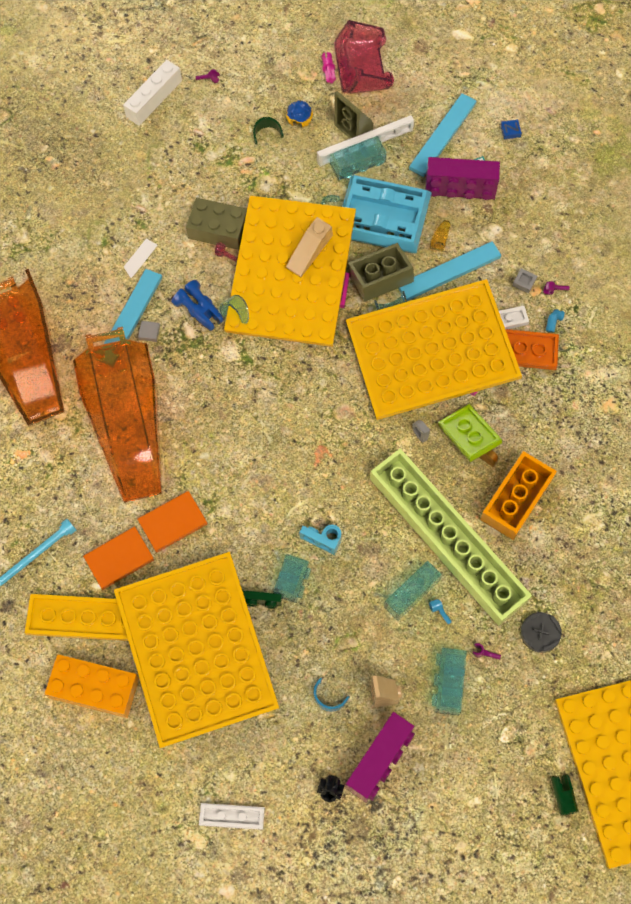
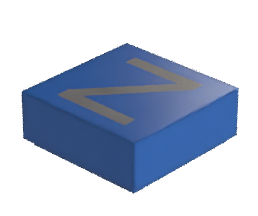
[500,119,522,139]

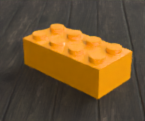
[480,451,557,541]
[44,654,139,718]

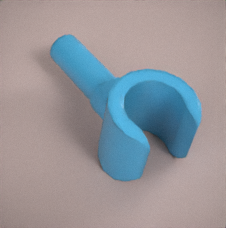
[429,599,452,624]

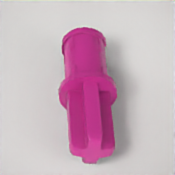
[321,52,336,84]

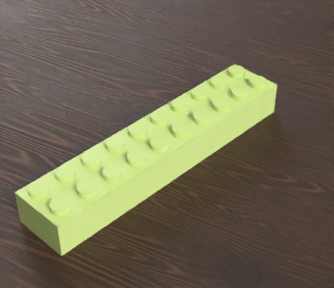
[370,448,532,626]

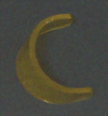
[429,220,451,252]

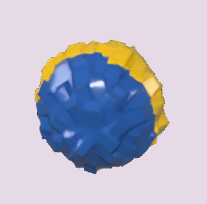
[286,100,313,127]

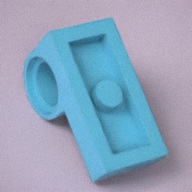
[299,525,341,555]

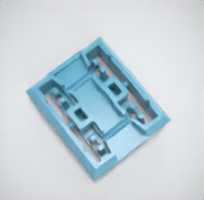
[342,175,432,254]

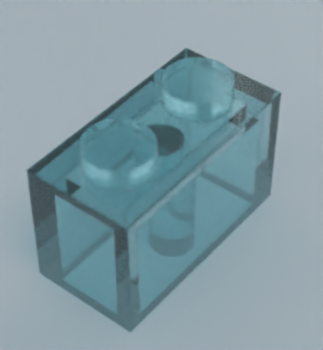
[273,554,312,603]

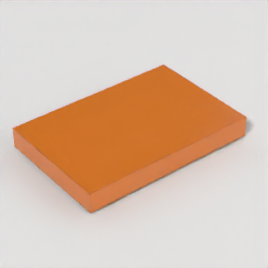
[505,329,559,370]
[137,491,208,553]
[83,526,154,590]

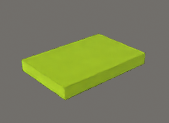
[438,404,502,462]

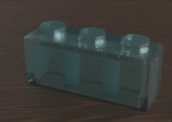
[330,136,386,180]
[384,561,442,621]
[431,648,467,716]

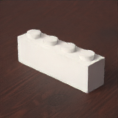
[123,60,182,126]

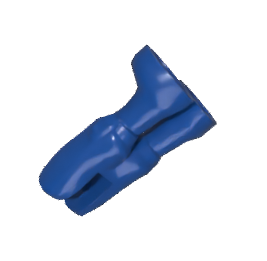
[171,280,224,331]

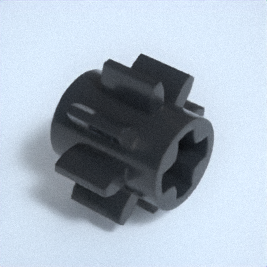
[317,775,345,802]

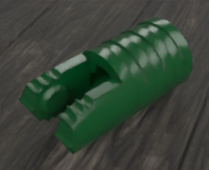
[551,774,579,816]

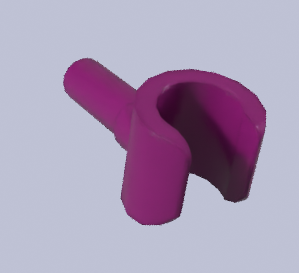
[196,69,220,83]
[543,281,570,295]
[473,643,501,660]

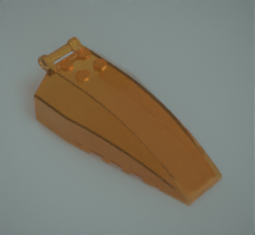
[0,269,65,426]
[73,326,162,503]

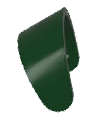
[253,117,284,145]

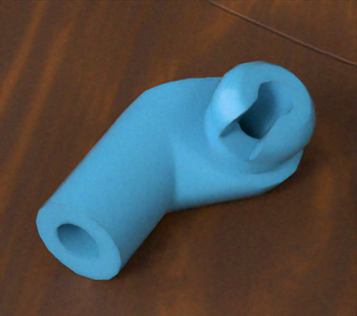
[546,309,565,333]

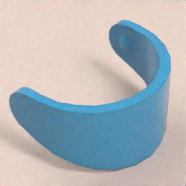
[314,677,350,712]

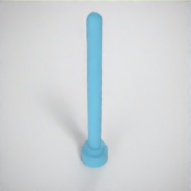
[0,519,77,586]

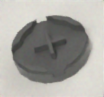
[521,612,562,653]

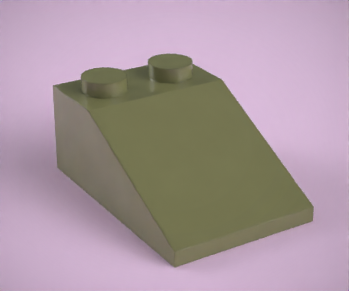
[334,91,373,139]

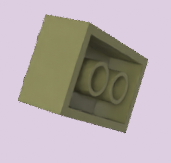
[186,197,247,250]
[348,243,414,302]

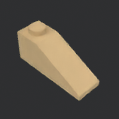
[286,217,333,277]
[370,675,402,708]

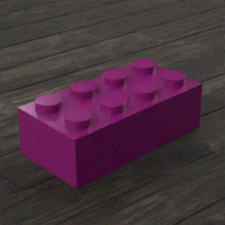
[425,157,500,200]
[345,712,415,803]

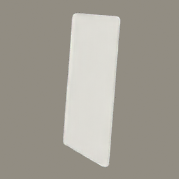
[124,239,157,278]

